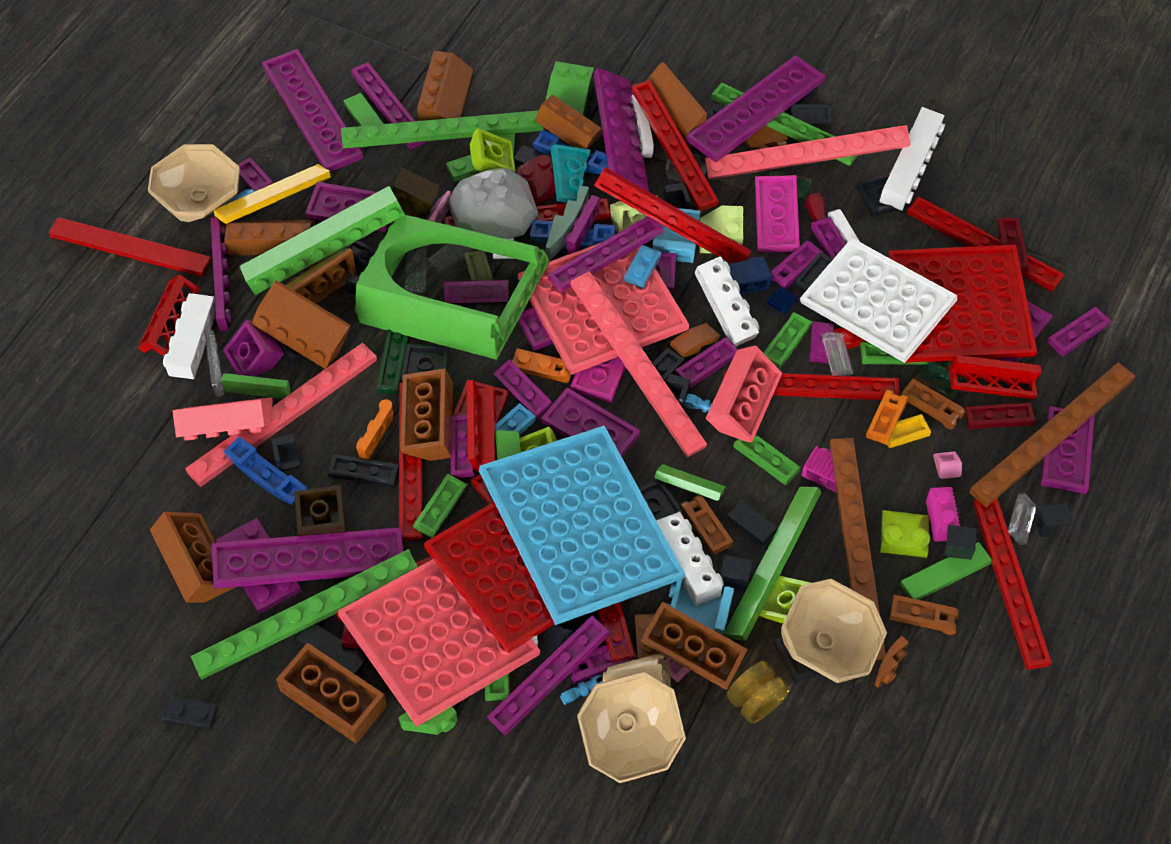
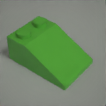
[546,61,594,116]

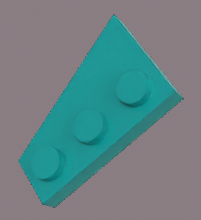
[551,144,591,203]

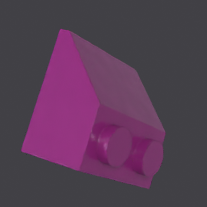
[223,320,284,377]

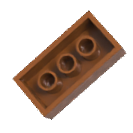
[276,643,387,744]

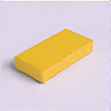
[887,414,931,448]

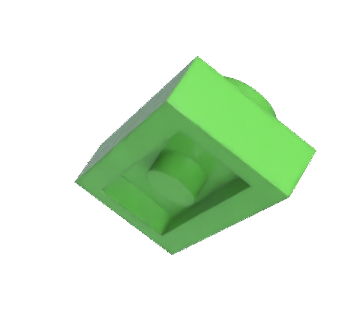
[446,155,491,182]

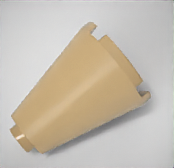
[603,653,671,688]

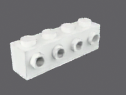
[695,256,759,347]
[163,293,216,379]
[657,512,724,607]

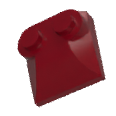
[516,155,556,206]

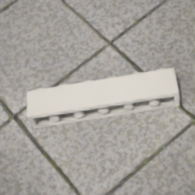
[879,107,945,210]

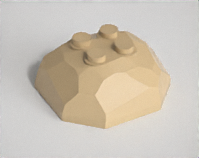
[148,144,240,222]
[781,579,887,683]
[577,671,686,783]

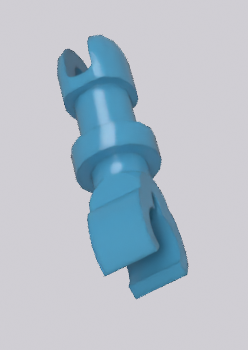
[684,394,712,413]
[560,675,603,705]

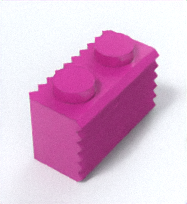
[802,446,837,493]
[926,487,961,542]

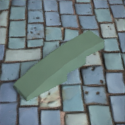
[545,186,589,261]

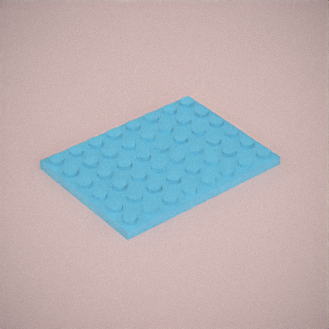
[479,426,685,625]

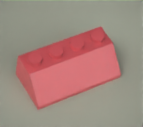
[706,346,782,442]
[172,397,273,440]

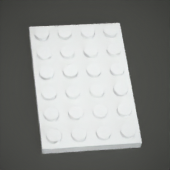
[800,238,957,363]

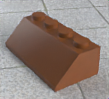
[417,51,473,121]
[646,62,707,148]
[224,220,315,255]
[285,248,357,304]
[252,280,351,369]
[400,368,453,461]
[150,512,236,603]
[640,602,748,690]

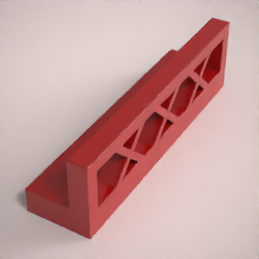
[137,274,200,356]
[949,355,1041,399]
[467,380,497,472]

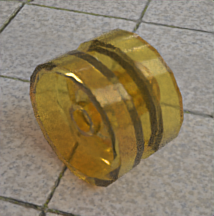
[727,661,790,724]

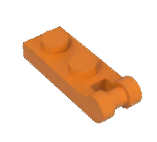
[512,348,571,383]
[866,389,908,445]
[356,400,394,460]

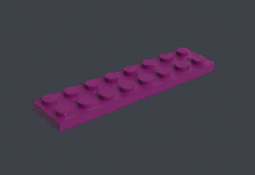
[262,49,363,172]
[686,55,825,162]
[593,68,649,192]
[211,528,403,589]

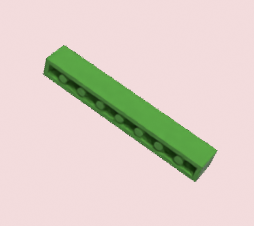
[240,186,405,295]

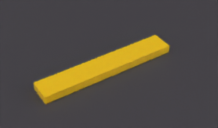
[214,164,330,224]

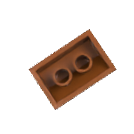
[535,94,603,149]

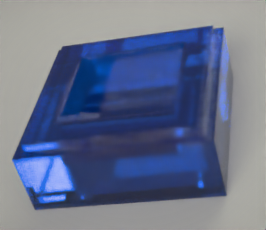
[767,286,798,315]

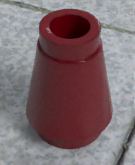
[805,193,826,222]

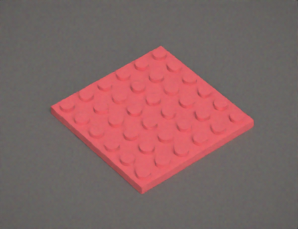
[518,243,689,375]
[338,559,540,727]

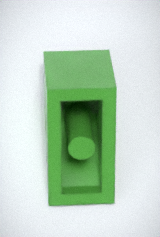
[398,707,458,735]

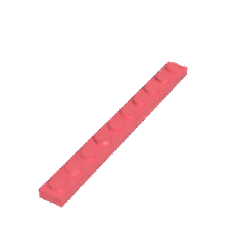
[705,125,911,180]
[571,271,707,458]
[185,343,377,487]

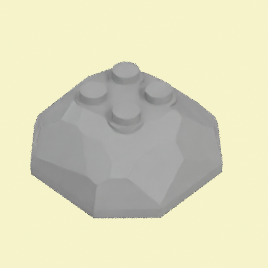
[448,168,538,239]

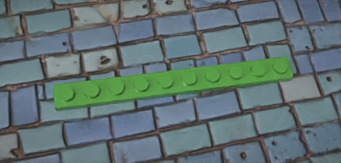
[341,110,544,149]
[191,549,418,679]

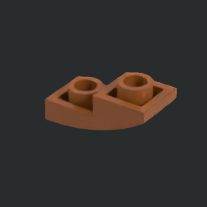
[670,323,720,357]
[875,636,909,688]

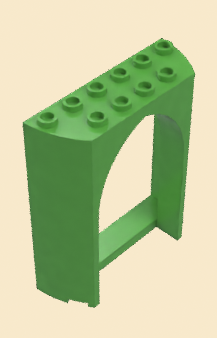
[355,215,550,360]

